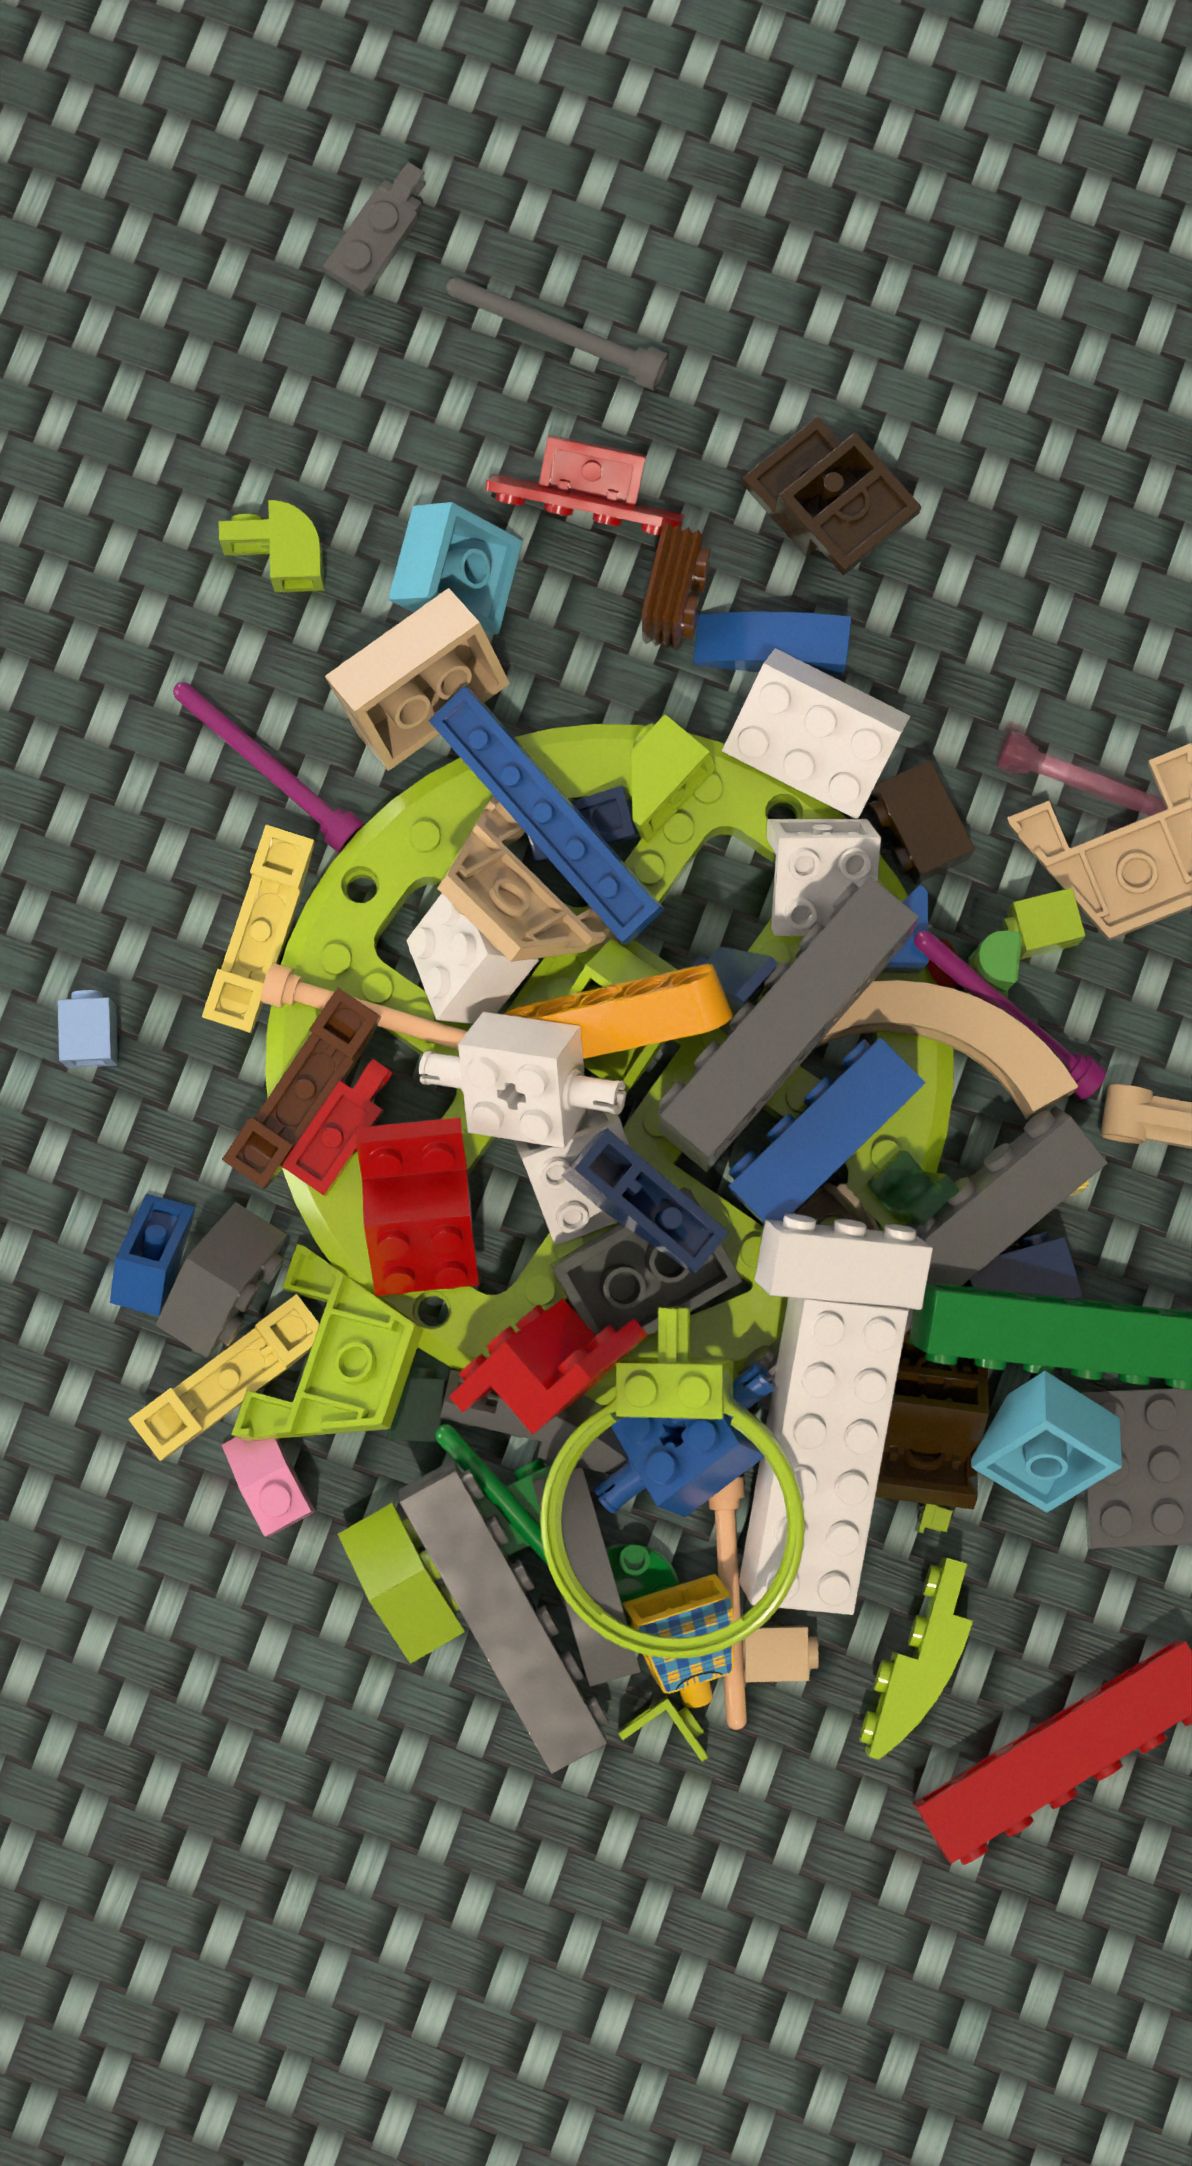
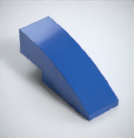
[693,612,851,676]

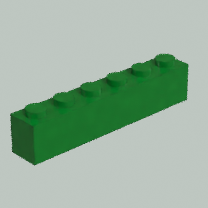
[909,1282,1192,1390]

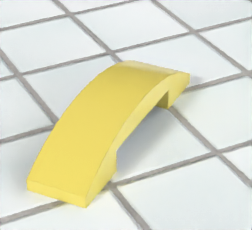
[202,825,315,1033]
[129,1294,320,1462]

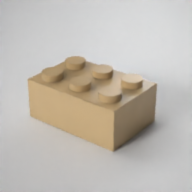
[325,588,510,771]

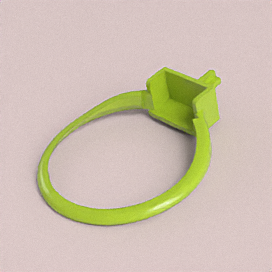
[540,1307,805,1659]

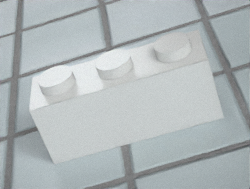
[755,1214,933,1310]

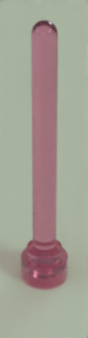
[997,731,1167,816]

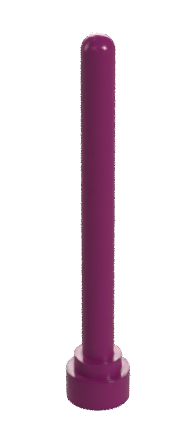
[173,682,365,854]
[914,930,1106,1100]

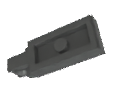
[323,162,426,298]

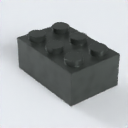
[549,1187,742,1337]

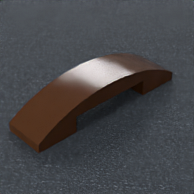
[221,987,381,1189]

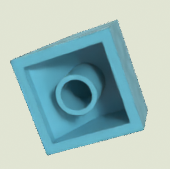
[388,502,523,634]
[971,1371,1122,1513]

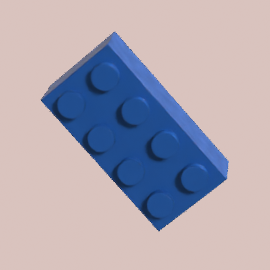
[728,1037,926,1225]

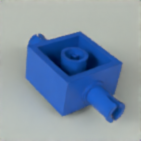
[594,1361,777,1517]

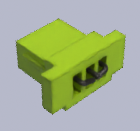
[915,1503,953,1533]

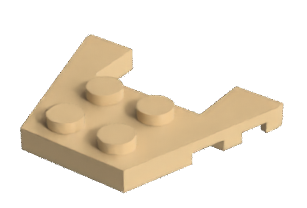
[1007,743,1192,941]
[437,796,626,962]

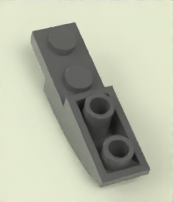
[440,1370,628,1475]

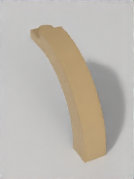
[815,980,1079,1120]

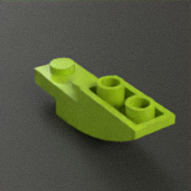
[859,1557,973,1760]

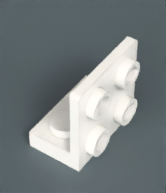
[766,819,881,936]
[514,1109,630,1245]

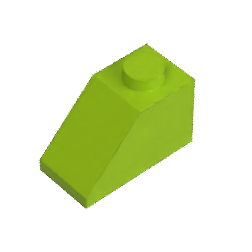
[630,715,716,843]

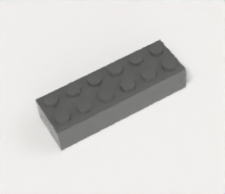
[658,876,919,1172]

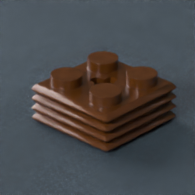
[642,523,711,651]

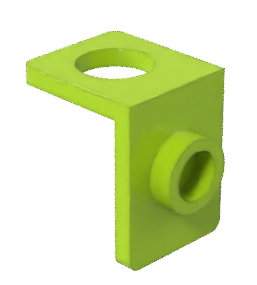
[618,1695,709,1762]

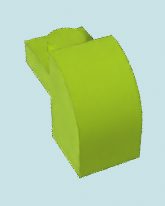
[219,500,325,592]

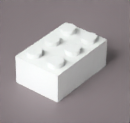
[722,648,910,819]

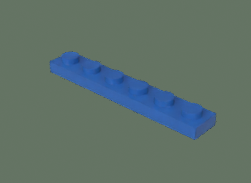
[428,685,665,944]

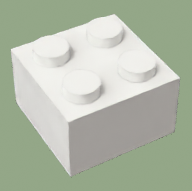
[406,894,539,1024]

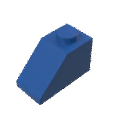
[110,1194,195,1316]

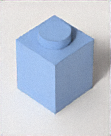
[58,990,118,1068]

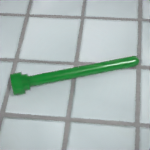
[435,1424,622,1603]

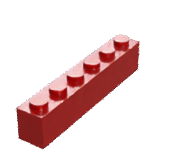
[912,1639,1192,1865]

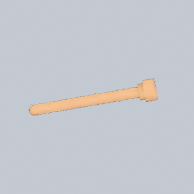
[261,963,468,1050]
[709,1477,747,1730]

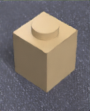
[742,1626,818,1682]

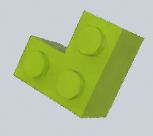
[338,1503,465,1664]

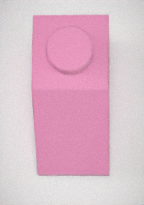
[222,1437,316,1537]

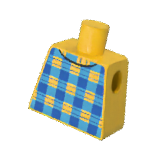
[622,1574,734,1708]

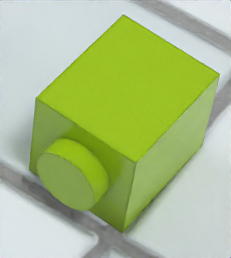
[1002,888,1086,960]

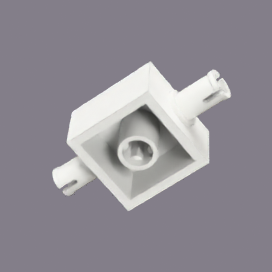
[419,1012,626,1148]

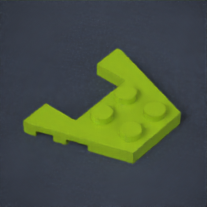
[231,1244,423,1441]

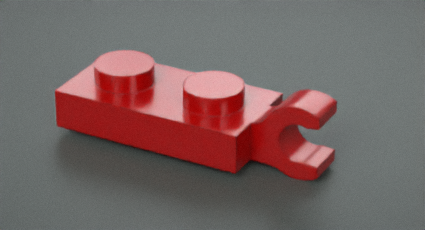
[281,1059,393,1196]

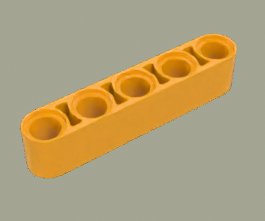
[502,964,733,1059]

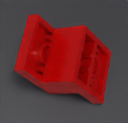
[355,1117,479,1296]
[449,1298,648,1434]

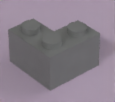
[156,1202,287,1358]

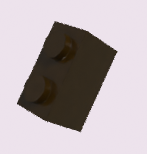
[869,760,975,885]

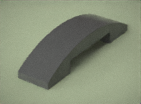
[532,1467,640,1687]

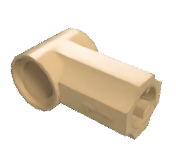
[1100,1084,1192,1149]

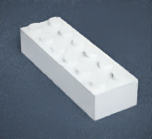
[739,1297,908,1615]

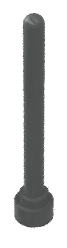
[446,277,669,391]

